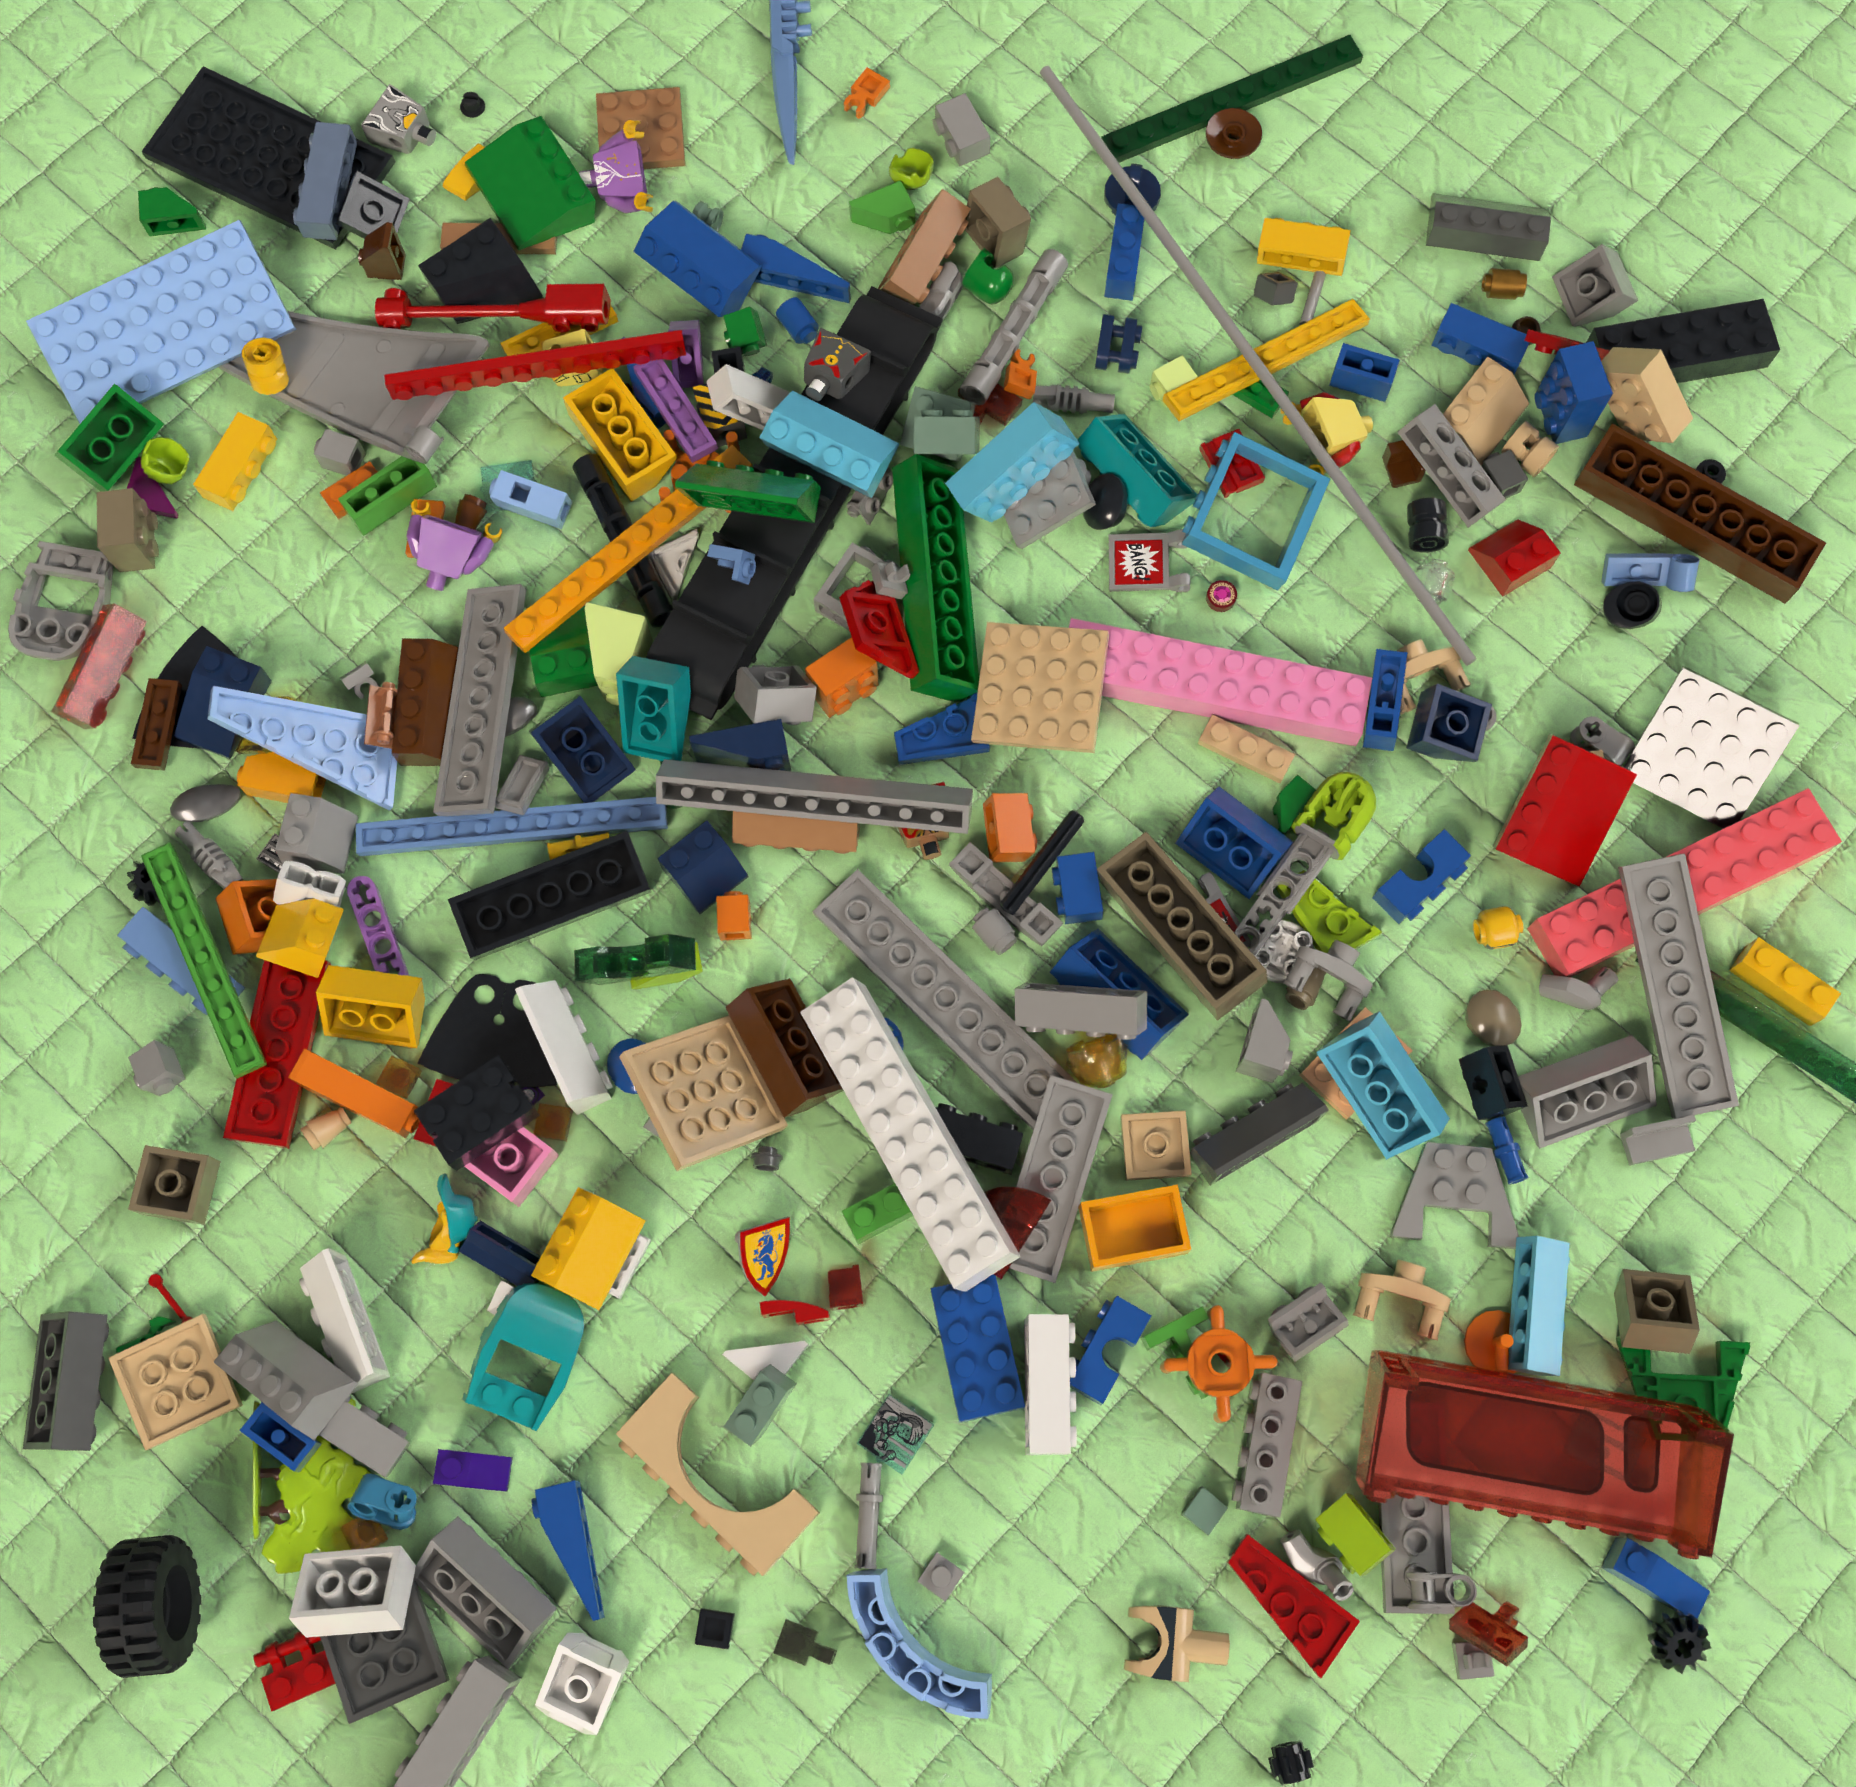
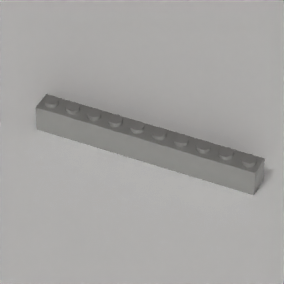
[656,759,973,834]

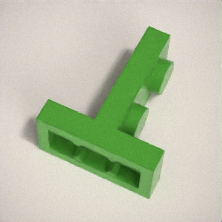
[1141,1306,1209,1399]

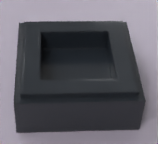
[695,1608,735,1649]

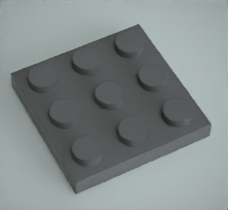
[320,1581,450,1724]

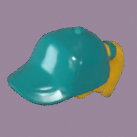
[411,1173,478,1264]

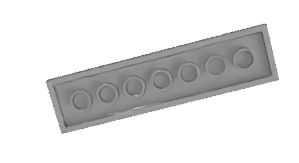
[433,584,526,816]
[1618,854,1739,1119]

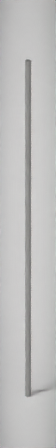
[1040,66,1477,666]

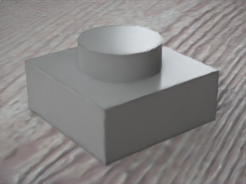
[918,1552,965,1602]

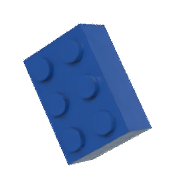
[1535,341,1613,444]

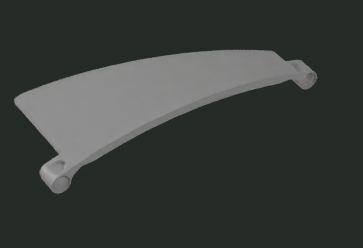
[218,311,489,464]

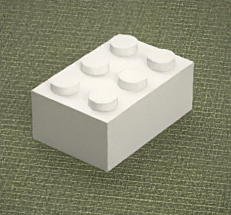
[289,1545,416,1637]

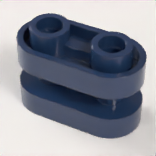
[1095,314,1142,374]

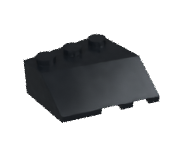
[418,218,544,324]

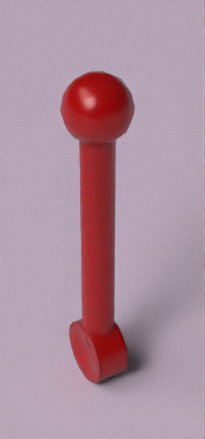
[148,1274,192,1324]

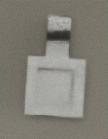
[773,1619,838,1666]

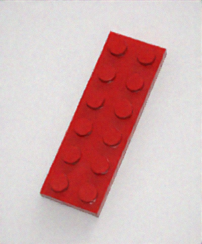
[223,960,331,1149]

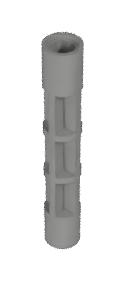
[960,249,1068,405]

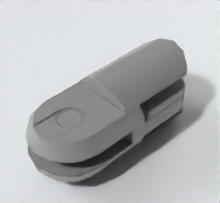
[920,262,963,320]

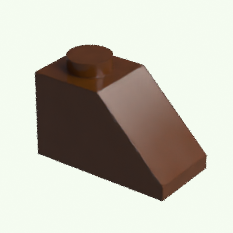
[358,222,406,280]

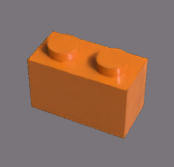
[983,793,1037,862]

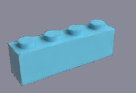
[1508,1235,1570,1376]

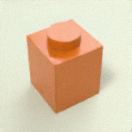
[716,891,752,941]

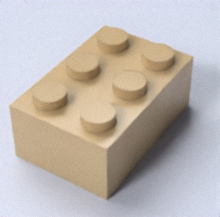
[1601,347,1693,443]

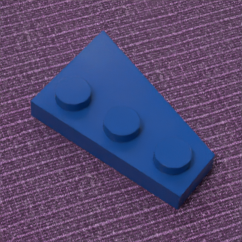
[894,693,990,765]

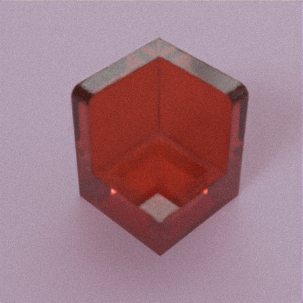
[828,1264,864,1311]

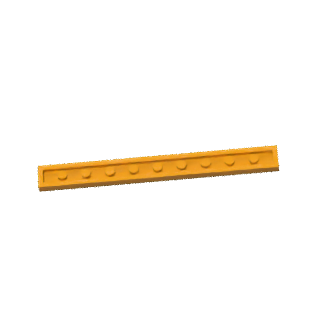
[503,445,753,653]

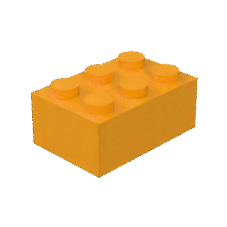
[1078,1184,1192,1272]

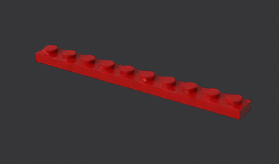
[384,330,686,400]

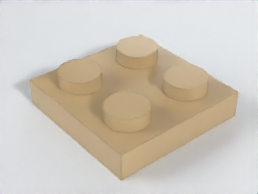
[1120,1111,1192,1181]

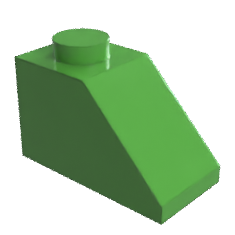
[849,180,915,234]

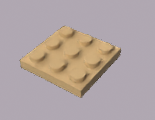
[108,1314,243,1450]

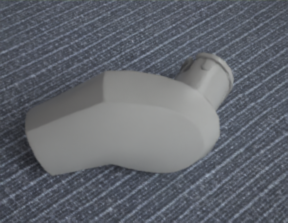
[1539,967,1618,1010]
[1280,1529,1354,1601]

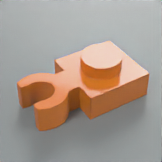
[844,67,890,119]
[1004,349,1037,400]

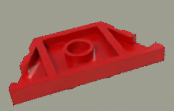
[839,580,919,679]

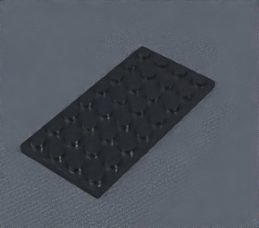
[142,66,395,250]

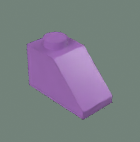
[668,320,704,388]

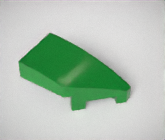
[1273,775,1316,835]

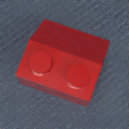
[1468,519,1561,597]

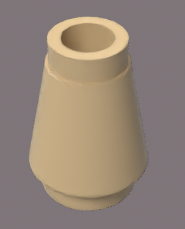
[300,1107,352,1150]

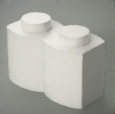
[273,861,346,907]

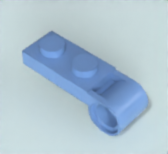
[1601,553,1699,592]

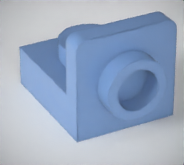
[707,544,756,585]

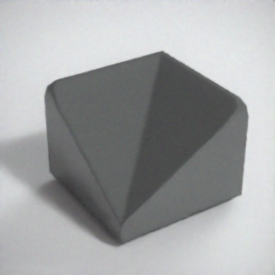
[1254,272,1298,306]

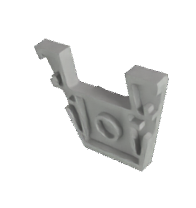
[1390,1142,1519,1249]

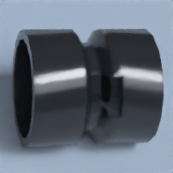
[1407,498,1449,553]

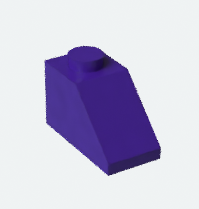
[433,1449,513,1492]

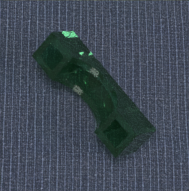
[574,934,696,985]

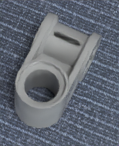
[1570,716,1635,766]
[1406,1572,1477,1609]

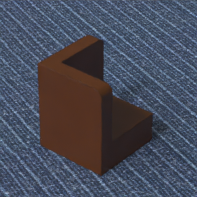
[1382,440,1426,488]

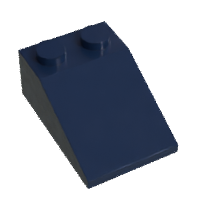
[174,646,271,759]
[529,694,636,803]
[689,719,791,771]

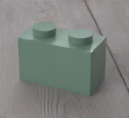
[724,1364,797,1447]

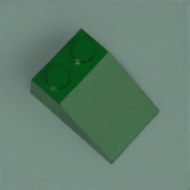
[529,606,598,697]

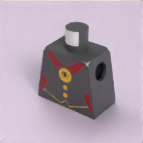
[804,328,871,401]

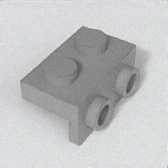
[1268,1283,1349,1362]

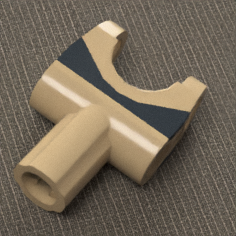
[1124,1605,1230,1682]

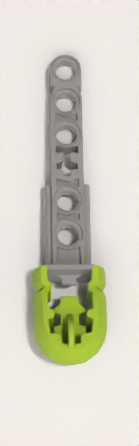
[1199,772,1376,1004]

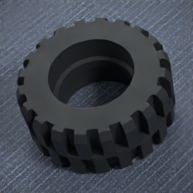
[93,1535,201,1678]

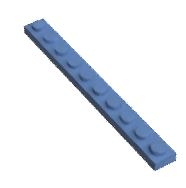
[356,797,668,856]

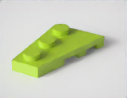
[1276,870,1382,953]

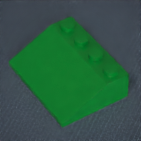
[465,116,596,251]
[675,461,821,523]

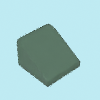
[1181,1486,1228,1536]

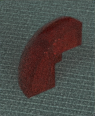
[984,1187,1051,1279]

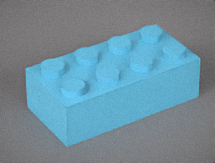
[945,402,1080,523]

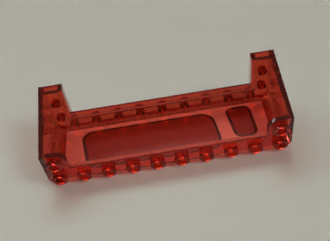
[1356,1350,1734,1560]

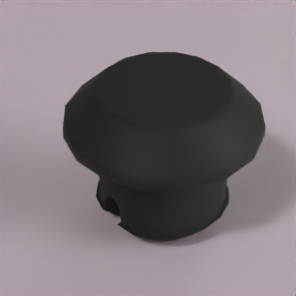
[460,92,485,118]

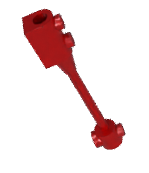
[375,284,611,333]

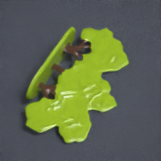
[252,1398,372,1574]

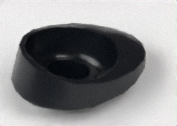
[1083,473,1127,530]
[1603,581,1662,629]

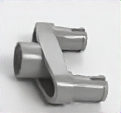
[1283,940,1373,1022]

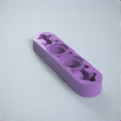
[347,876,409,976]

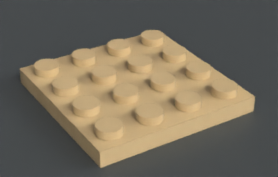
[971,622,1109,753]
[619,1015,788,1171]

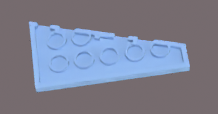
[207,686,397,811]

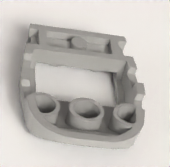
[8,541,113,661]

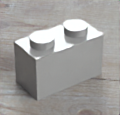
[932,93,990,167]

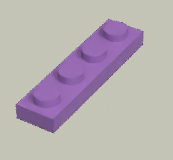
[633,359,718,463]

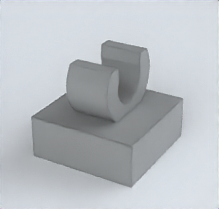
[871,562,910,599]
[340,661,378,699]
[1452,1639,1494,1680]

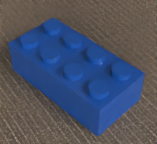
[930,1274,1025,1423]

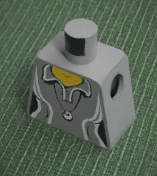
[361,84,436,154]

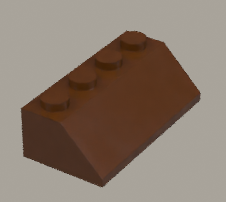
[392,638,459,766]
[725,978,844,1118]

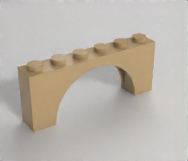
[616,1373,820,1576]

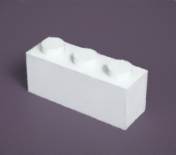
[706,364,790,430]

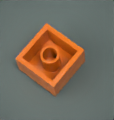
[805,637,879,718]

